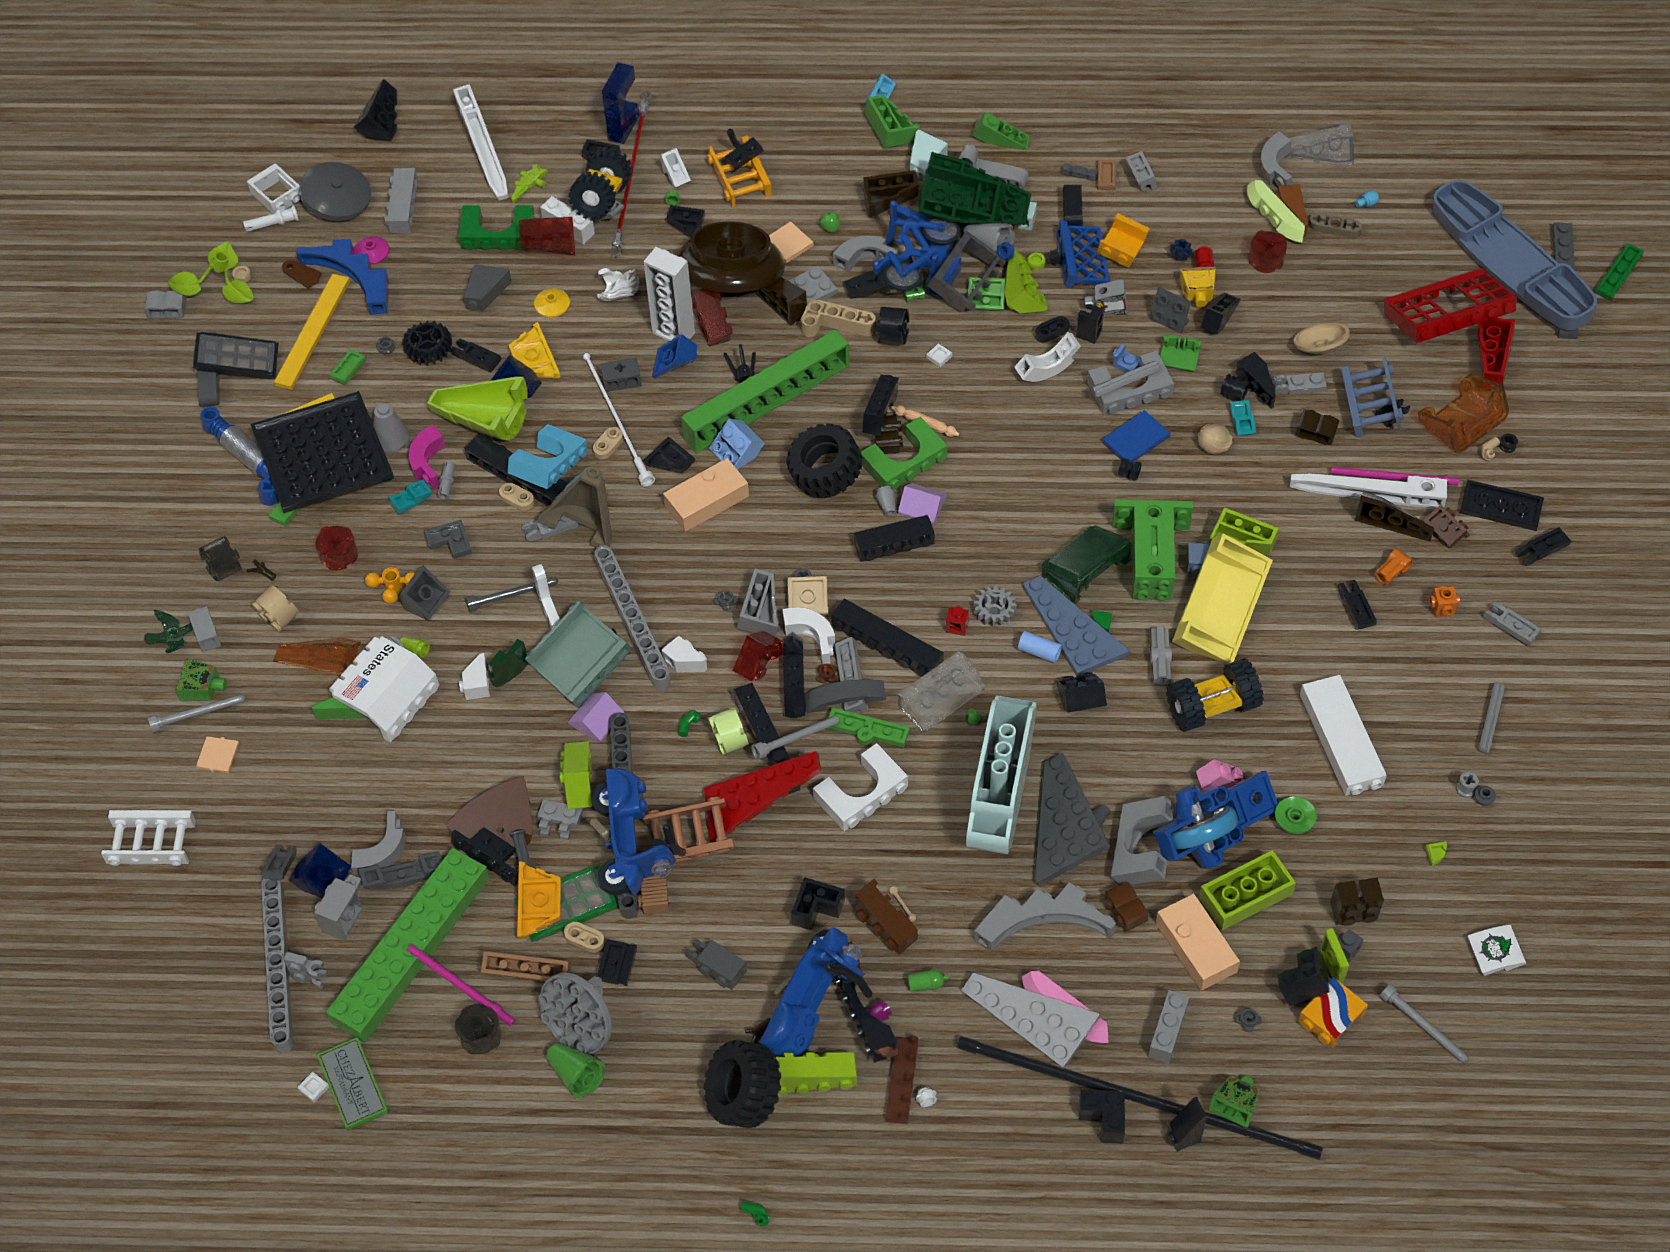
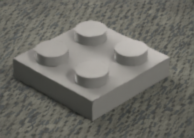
[788,266,838,304]

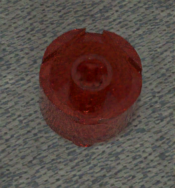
[1248,231,1287,273]
[315,526,358,571]

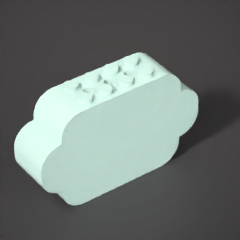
[966,695,1037,854]

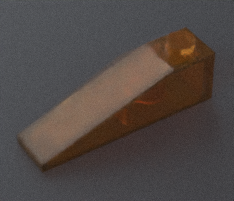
[273,638,361,674]

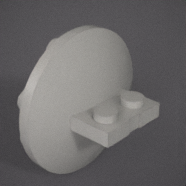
[539,973,612,1054]

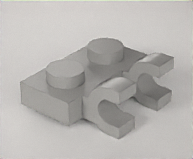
[537,800,583,840]
[284,952,328,989]

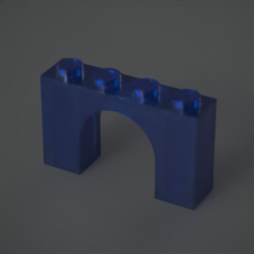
[602,62,640,144]

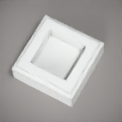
[926,343,952,368]
[297,1072,329,1103]

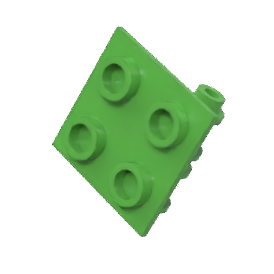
[1160,334,1201,372]

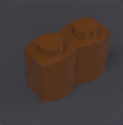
[1103,882,1149,932]

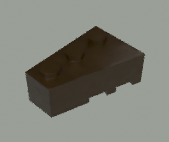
[863,170,919,218]
[756,277,807,326]

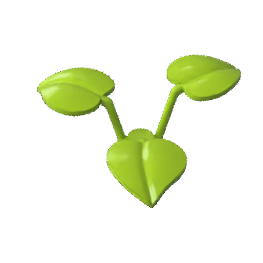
[168,242,253,303]

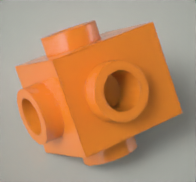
[1429,586,1460,617]

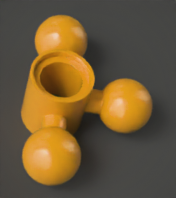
[365,567,416,604]

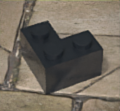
[791,877,845,931]
[1278,947,1330,1006]
[1079,1089,1125,1143]

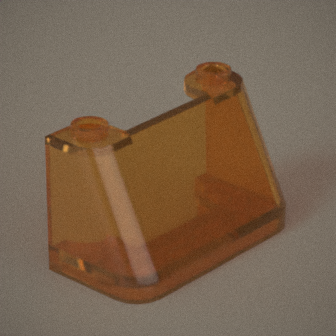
[1418,373,1509,452]

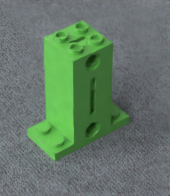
[1112,499,1193,601]

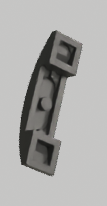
[805,679,886,713]
[358,852,442,890]

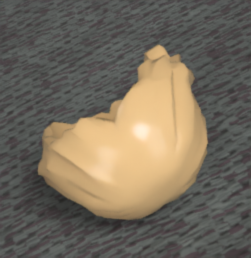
[1198,424,1233,454]

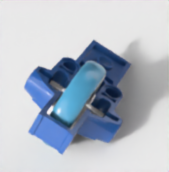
[1153,771,1278,869]

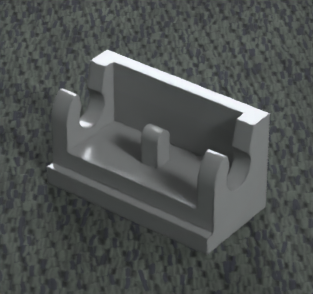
[1126,151,1157,192]

